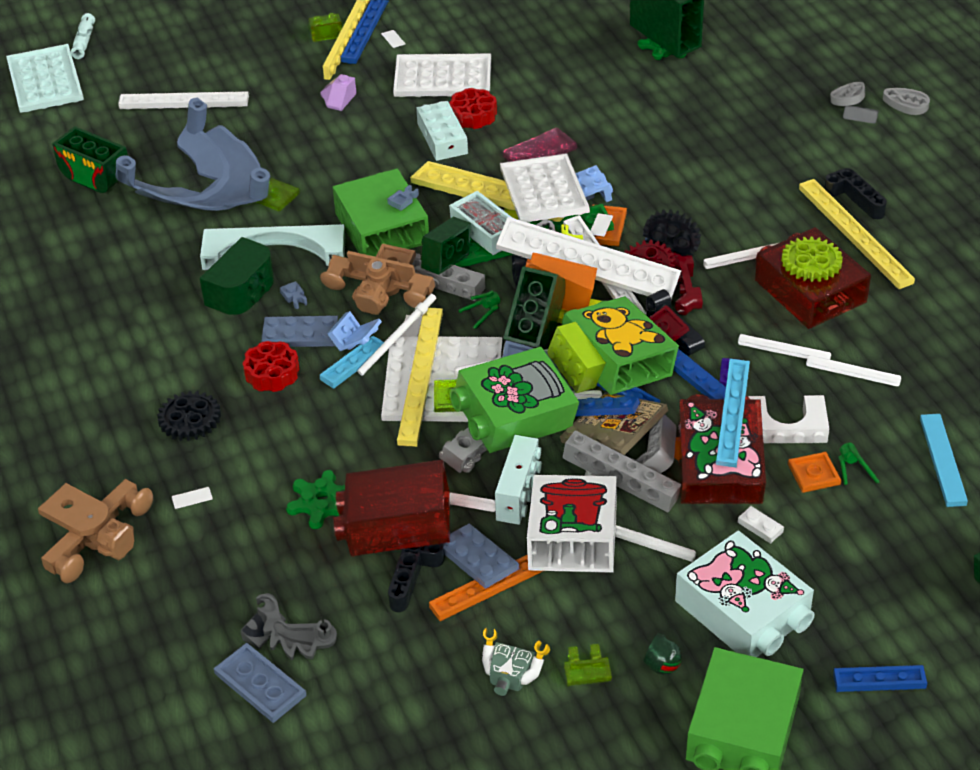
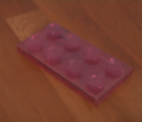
[503,127,577,162]

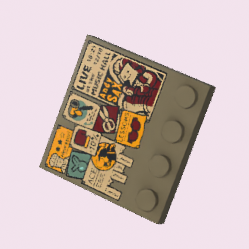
[560,392,669,455]

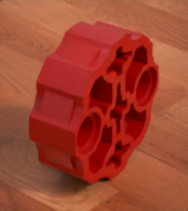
[449,88,497,129]
[242,341,300,392]

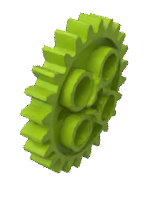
[781,236,843,282]

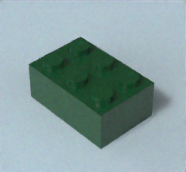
[421,217,471,275]

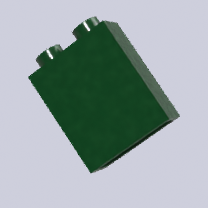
[630,0,704,58]

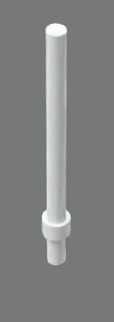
[357,294,436,376]

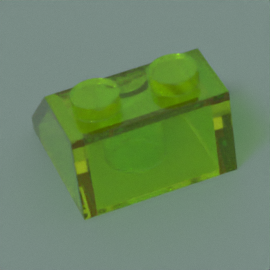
[308,13,342,42]

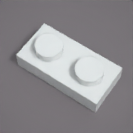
[738,506,784,544]

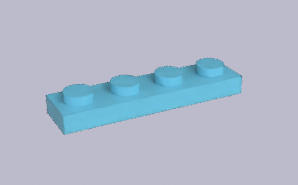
[320,336,384,389]

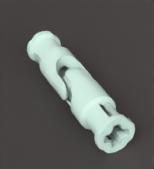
[71,13,95,59]

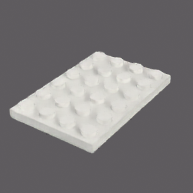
[393,54,491,97]
[500,153,590,223]

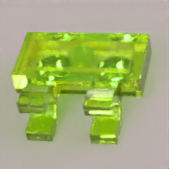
[564,644,612,686]

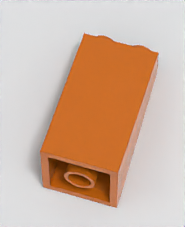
[525,252,597,311]

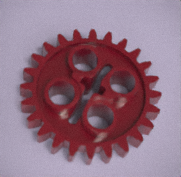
[624,239,677,269]

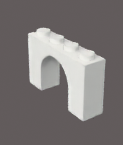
[744,395,829,444]

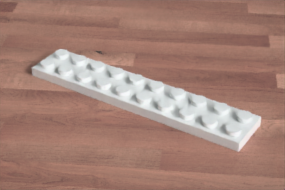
[496,217,681,299]

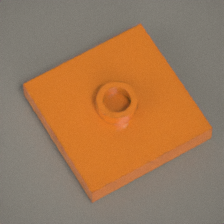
[788,452,841,493]

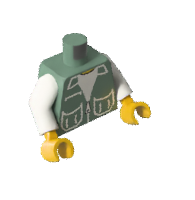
[482,628,550,696]

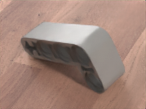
[636,415,676,474]

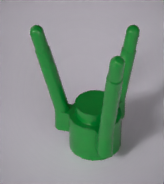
[458,290,500,329]
[838,443,879,485]

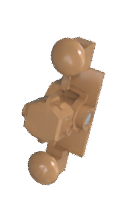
[320,243,435,315]
[38,479,153,583]

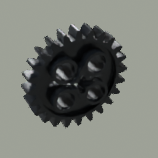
[643,209,701,256]
[157,390,221,441]

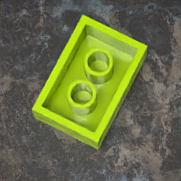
[547,322,606,394]

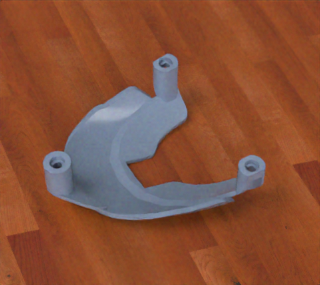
[116,97,270,211]

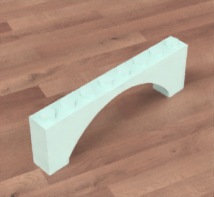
[200,224,345,270]

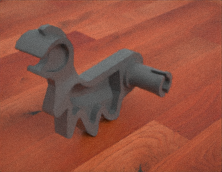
[256,593,337,660]

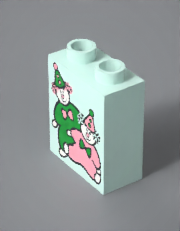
[675,530,815,657]

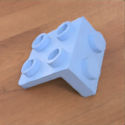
[575,165,613,202]
[327,311,382,351]

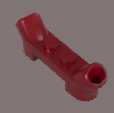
[672,252,703,315]

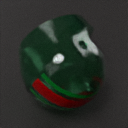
[643,633,682,675]

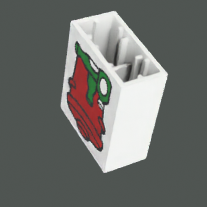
[527,475,617,572]

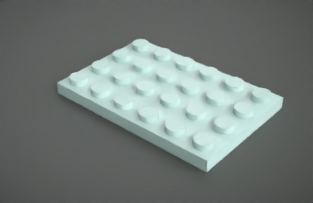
[6,44,84,113]

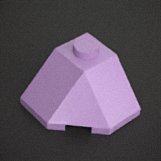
[320,74,356,111]

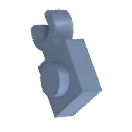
[387,185,419,211]
[280,281,307,309]

